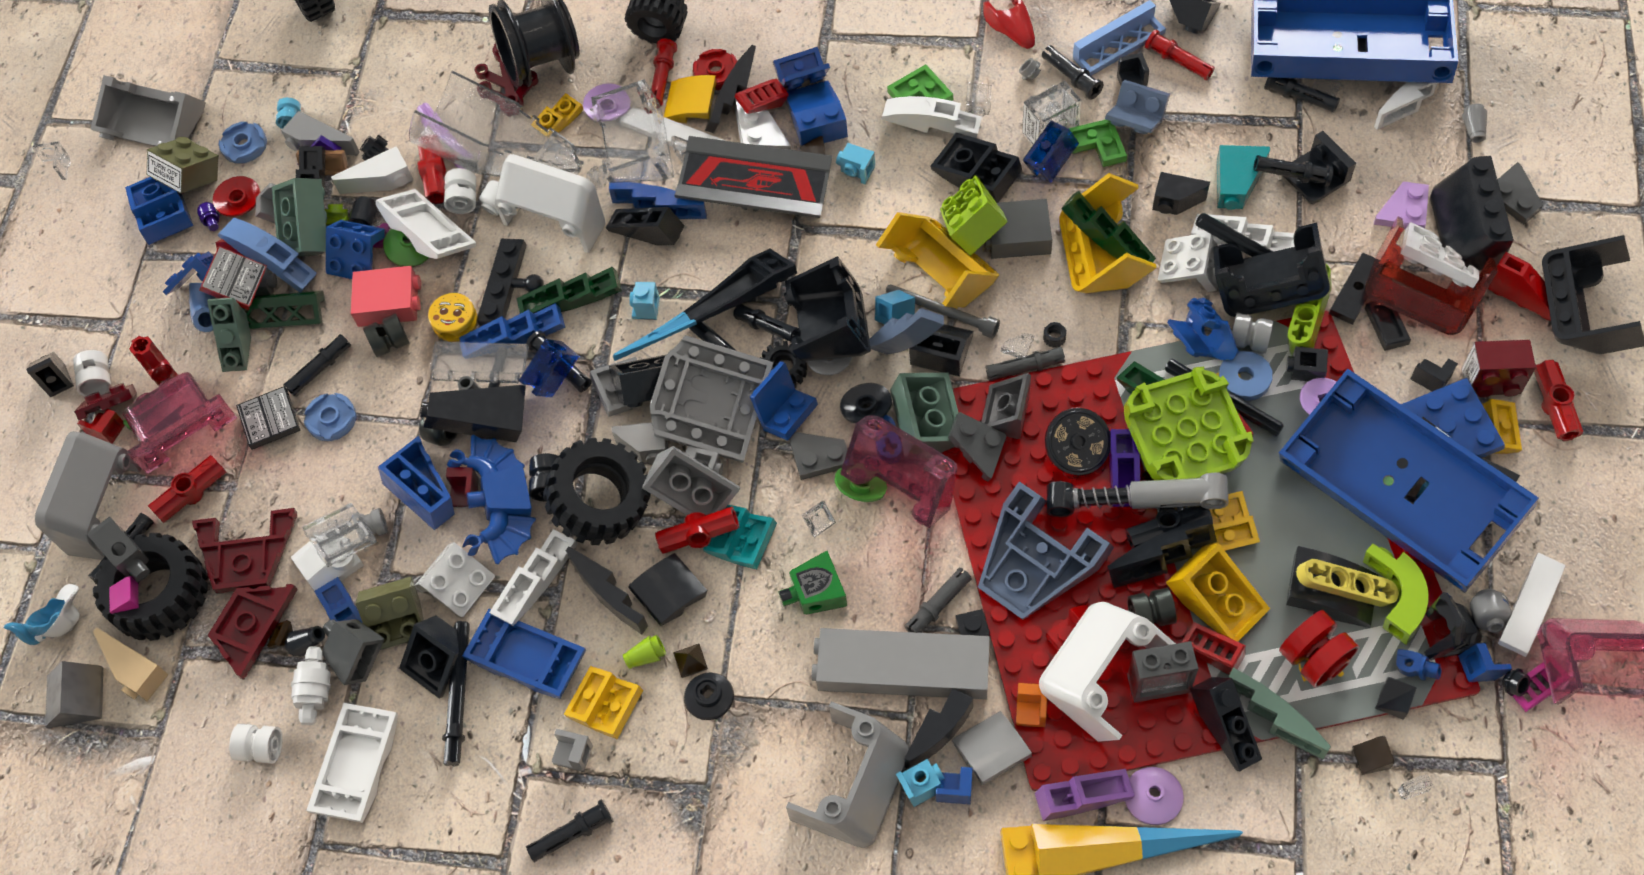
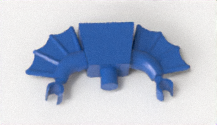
[447,434,536,565]

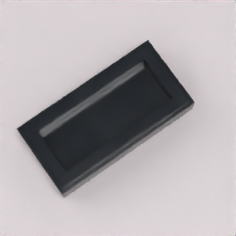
[1365,298,1411,351]

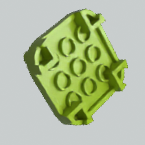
[1124,366,1253,480]

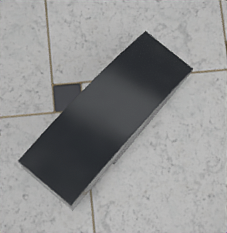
[904,689,973,769]

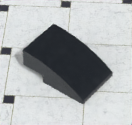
[930,133,1022,203]
[1286,546,1378,628]

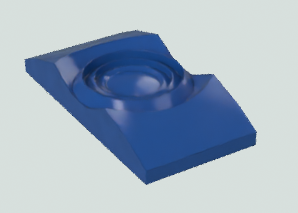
[462,609,586,699]

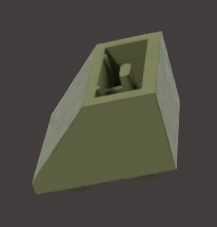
[356,576,424,650]

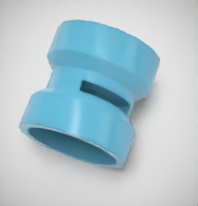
[276,97,301,129]

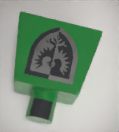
[778,550,847,615]

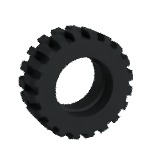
[543,438,651,545]
[93,533,208,641]

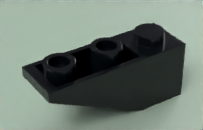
[1190,677,1262,772]

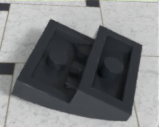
[628,553,708,626]

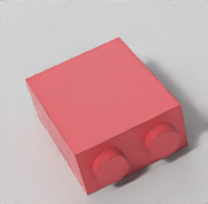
[351,266,421,327]

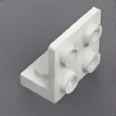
[1158,232,1221,292]
[415,542,495,617]

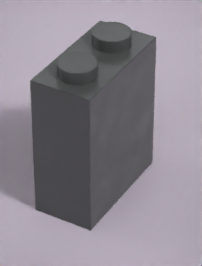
[985,199,1052,259]

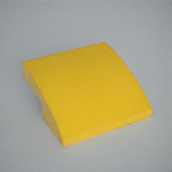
[664,75,716,123]
[1482,399,1522,454]
[1188,491,1260,551]
[564,666,643,739]

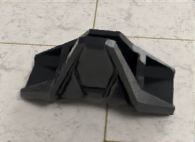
[1424,592,1482,661]

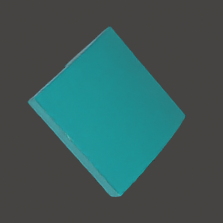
[703,505,777,570]

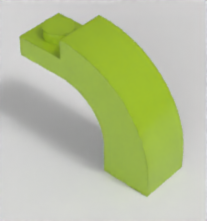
[1363,544,1428,645]

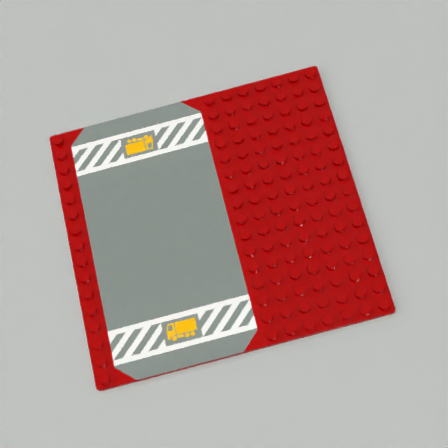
[941,311,1480,791]

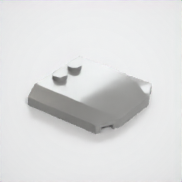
[650,335,773,463]

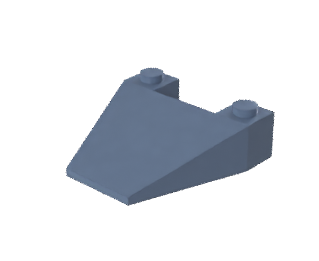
[978,482,1114,620]

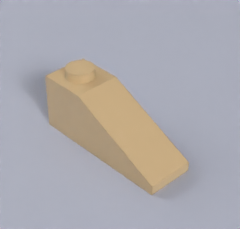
[93,627,168,701]

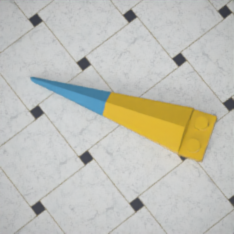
[1000,824,1243,875]

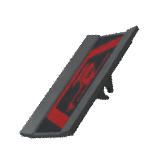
[675,136,832,218]

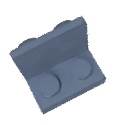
[1105,80,1170,134]

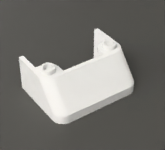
[495,154,606,253]
[1039,602,1176,742]

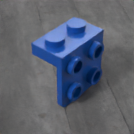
[773,46,830,91]

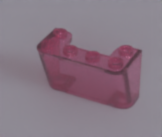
[840,415,957,528]

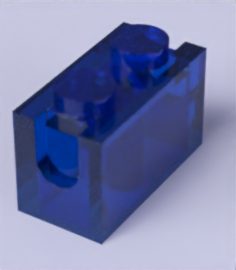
[1023,120,1079,183]
[518,339,579,397]

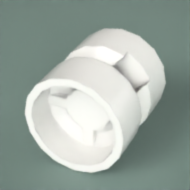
[444,168,476,214]
[73,350,111,396]
[229,724,283,764]

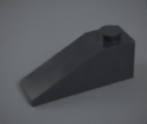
[606,207,685,245]

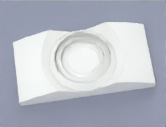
[376,189,476,259]
[306,703,398,823]

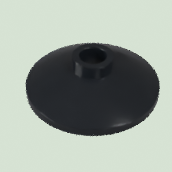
[840,383,892,424]

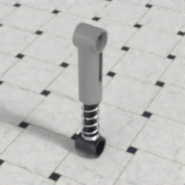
[1047,473,1229,517]

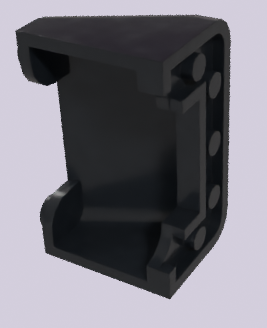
[1213,222,1330,317]
[784,256,871,361]

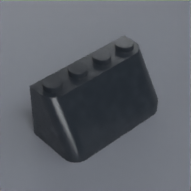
[1430,156,1514,271]

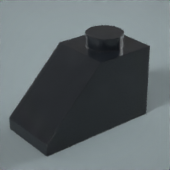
[1152,172,1210,215]
[26,352,74,398]

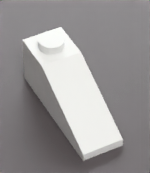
[331,146,413,194]

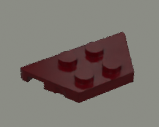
[208,584,298,680]

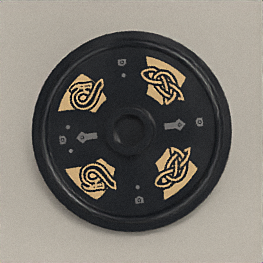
[1045,408,1110,475]

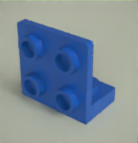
[326,220,385,279]
[163,251,214,295]
[750,361,818,441]

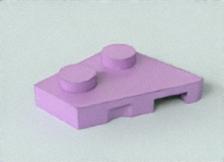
[1374,181,1429,229]

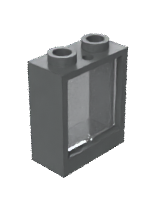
[1127,641,1199,703]

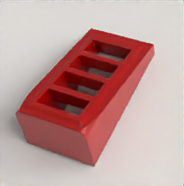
[734,78,788,114]
[1181,622,1246,675]

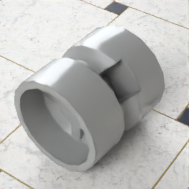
[1232,313,1273,354]

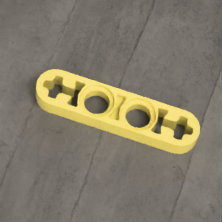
[1296,559,1399,607]

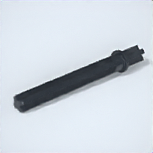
[442,621,470,767]

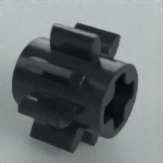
[359,135,389,161]

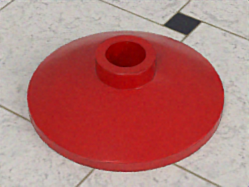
[212,176,261,217]

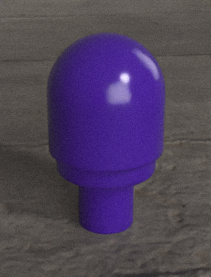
[197,202,220,231]

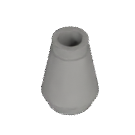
[1462,104,1487,143]

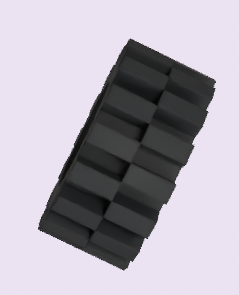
[760,341,807,388]

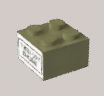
[146,137,219,194]

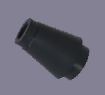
[285,626,325,657]

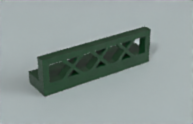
[242,291,325,329]

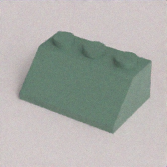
[272,178,327,257]
[890,373,959,458]

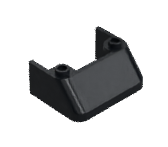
[1542,235,1644,354]

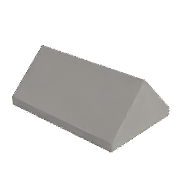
[642,446,740,515]

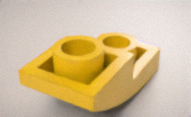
[532,93,584,138]

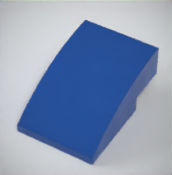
[125,177,194,245]

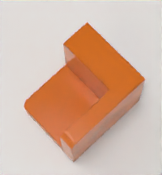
[1016,683,1047,727]

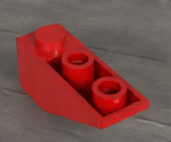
[1485,252,1551,321]

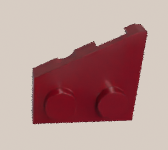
[74,383,137,421]

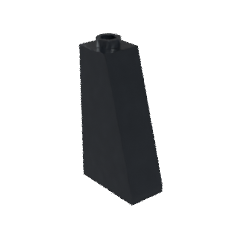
[420,385,526,443]

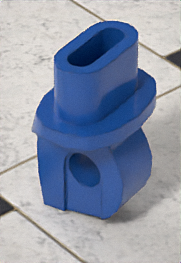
[1396,649,1442,681]

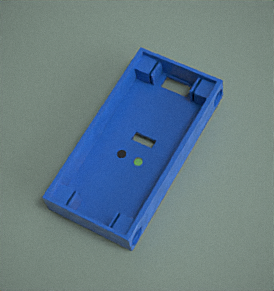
[1251,0,1458,83]
[1279,369,1539,593]

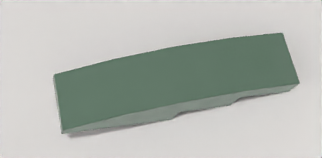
[1228,667,1331,759]

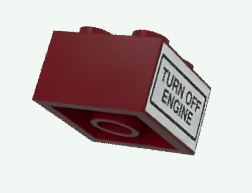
[1462,339,1536,398]

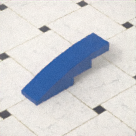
[609,181,707,219]
[459,303,566,360]

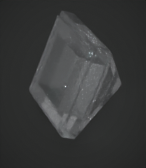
[801,501,836,537]

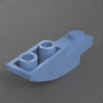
[218,218,317,292]

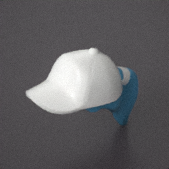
[3,584,80,645]

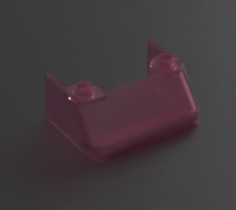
[1538,618,1644,704]

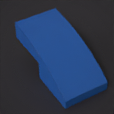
[314,577,363,623]

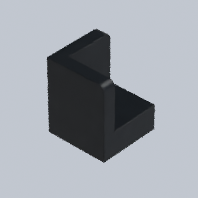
[1117,52,1150,86]
[1410,358,1458,391]

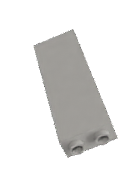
[812,628,989,700]

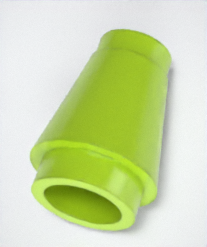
[623,635,666,669]

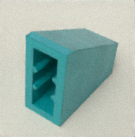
[1217,145,1270,210]

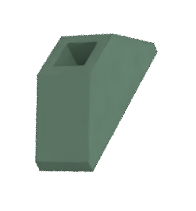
[207,297,251,372]

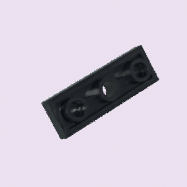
[1329,253,1386,325]

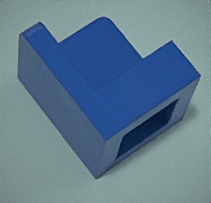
[1458,643,1513,682]
[935,767,973,805]

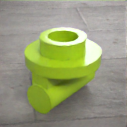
[324,204,349,226]

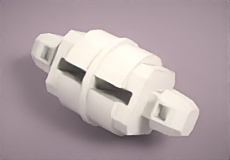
[291,646,331,725]

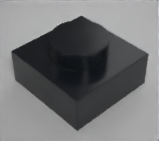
[955,609,990,638]

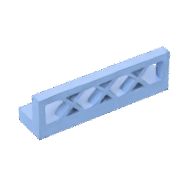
[1073,0,1166,76]

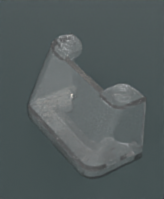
[590,79,674,183]

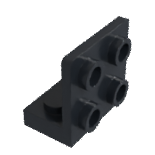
[1283,131,1356,204]

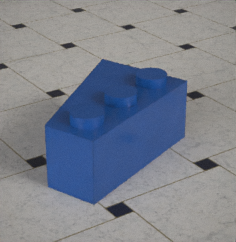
[378,436,455,530]

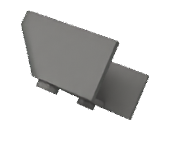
[35,431,142,560]
[786,702,909,848]

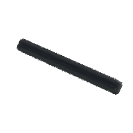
[1165,359,1284,436]

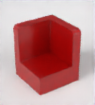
[77,409,125,444]

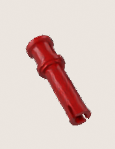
[1145,30,1215,81]
[648,39,677,107]

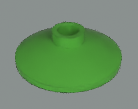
[383,229,429,267]
[834,465,887,502]

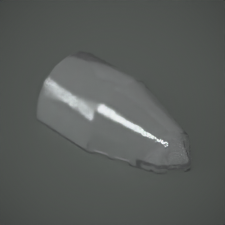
[409,70,584,177]

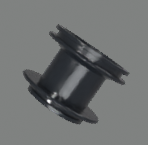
[489,0,580,88]

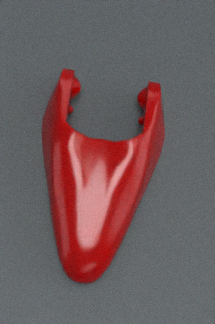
[983,0,1035,49]

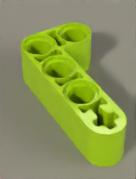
[1288,264,1332,355]

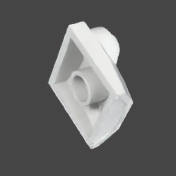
[291,524,364,591]

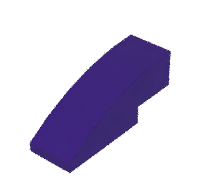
[1109,429,1140,507]

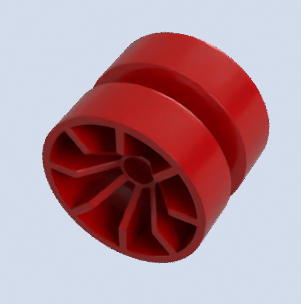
[1279,610,1360,688]

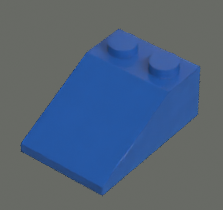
[786,81,848,146]

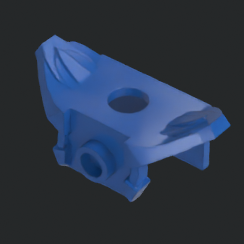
[1167,298,1239,360]

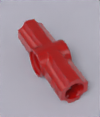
[417,134,447,204]
[129,336,182,393]
[1534,360,1583,441]
[148,455,226,523]
[655,506,740,554]

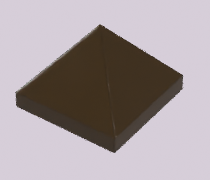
[267,620,293,649]
[673,643,708,678]

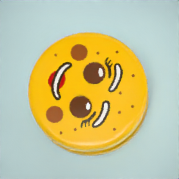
[428,293,478,342]

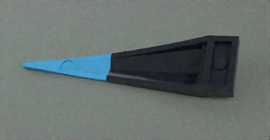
[613,248,797,361]

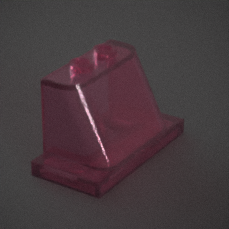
[123,372,237,474]

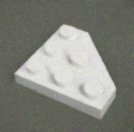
[1400,222,1479,288]

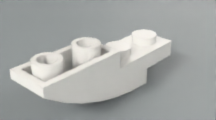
[881,96,982,138]

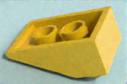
[1166,543,1270,642]

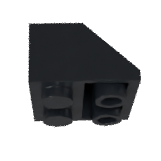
[909,324,974,377]

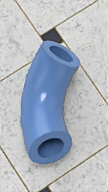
[189,283,215,332]

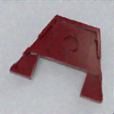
[192,508,297,594]

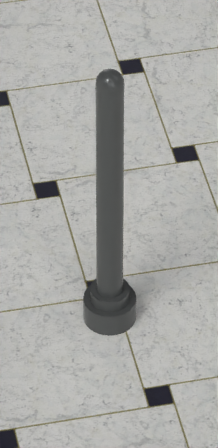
[886,284,1000,339]

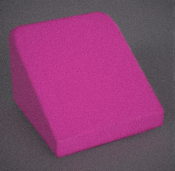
[109,576,139,614]

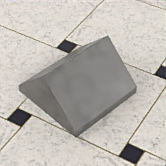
[981,373,1031,439]
[45,661,103,729]

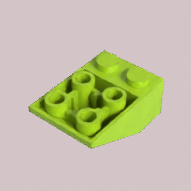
[940,175,1008,256]

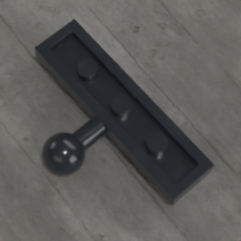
[476,238,544,326]

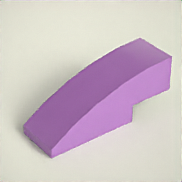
[1035,769,1135,821]

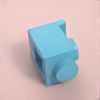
[836,143,875,184]
[630,282,660,320]
[896,759,945,807]

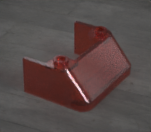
[1365,216,1498,335]

